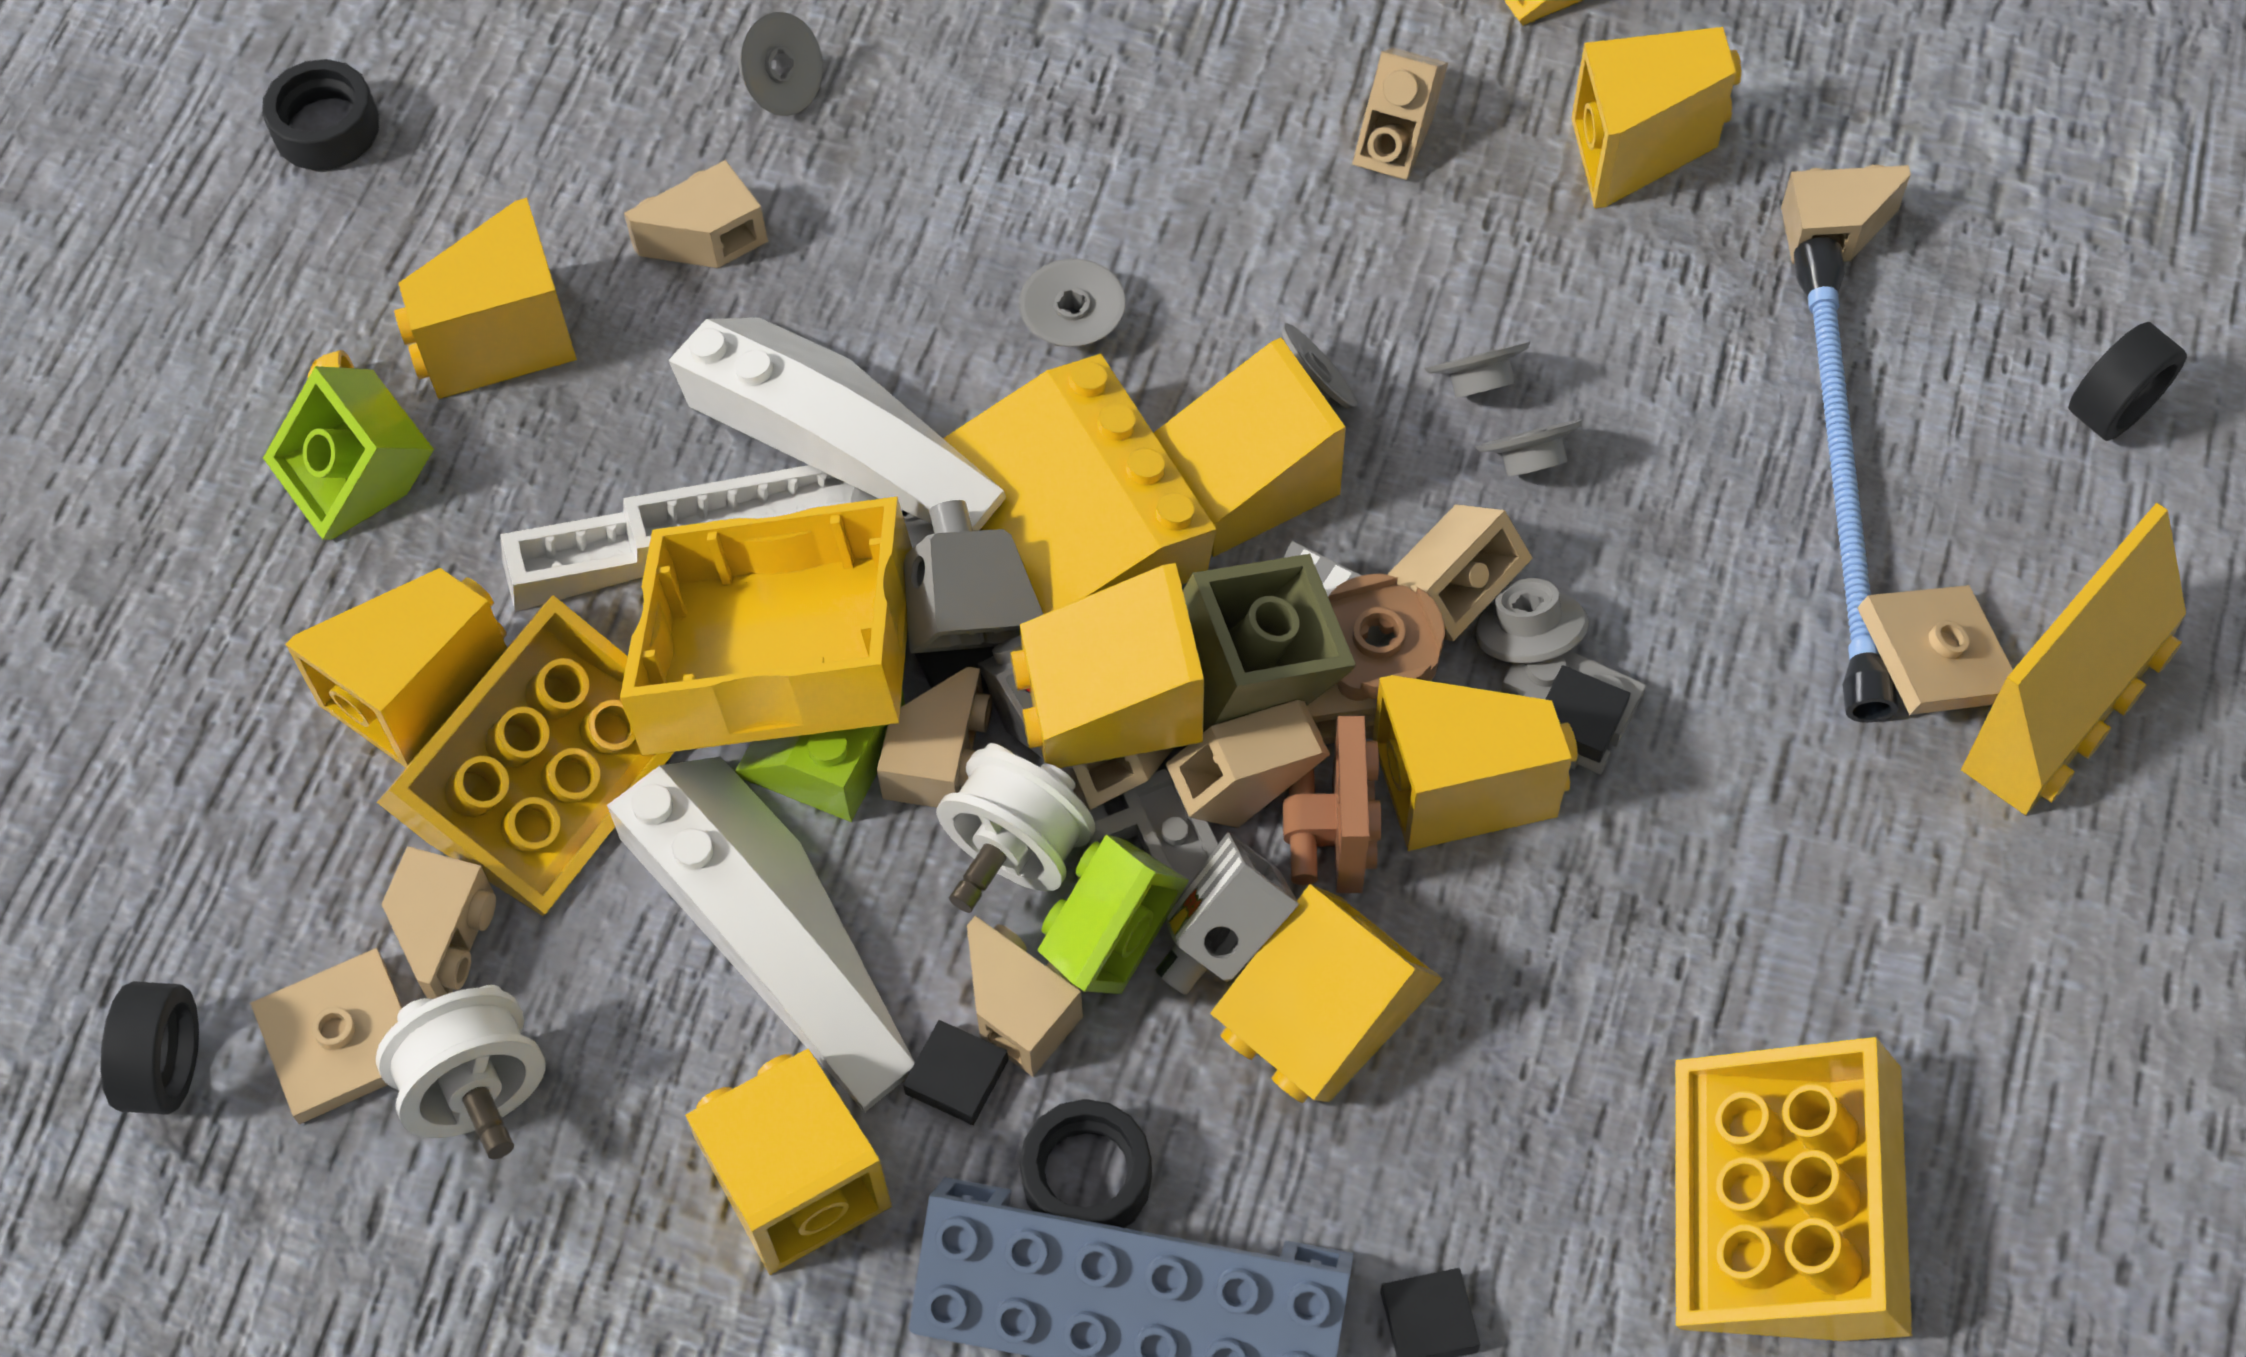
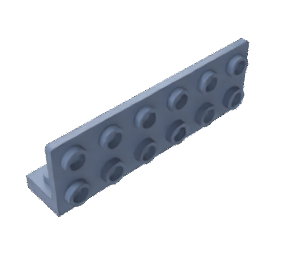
[909,1177,1354,1357]

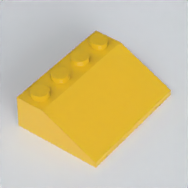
[943,354,1217,615]
[1961,502,2186,816]
[377,595,674,916]
[1675,1037,1912,1341]

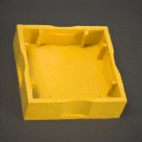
[620,496,912,756]

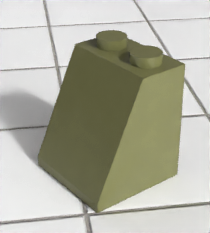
[1183,554,1356,746]

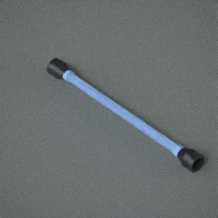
[1794,238,1898,723]

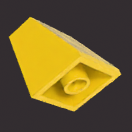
[1571,27,1741,209]
[394,198,577,399]
[1153,337,1346,557]
[1010,563,1204,768]
[285,568,507,768]
[1372,675,1578,851]
[1210,884,1443,1103]
[685,1048,892,1275]

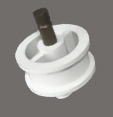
[936,743,1095,913]
[376,985,545,1159]

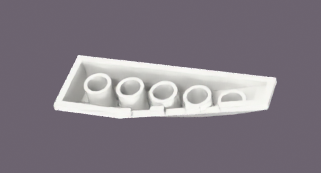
[668,317,1006,531]
[607,756,915,1112]

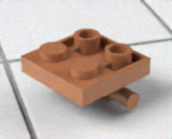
[1283,716,1381,893]

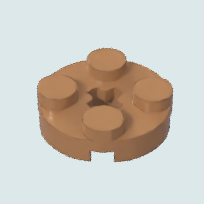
[1328,574,1445,701]

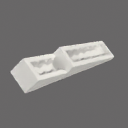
[500,465,855,612]

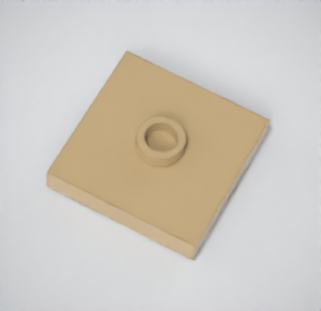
[1857,585,2013,715]
[250,948,403,1125]

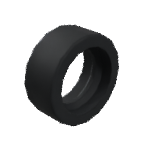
[262,59,379,171]
[2068,322,2187,441]
[100,981,199,1115]
[1019,1099,1152,1228]

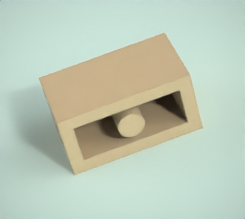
[1387,504,1533,641]

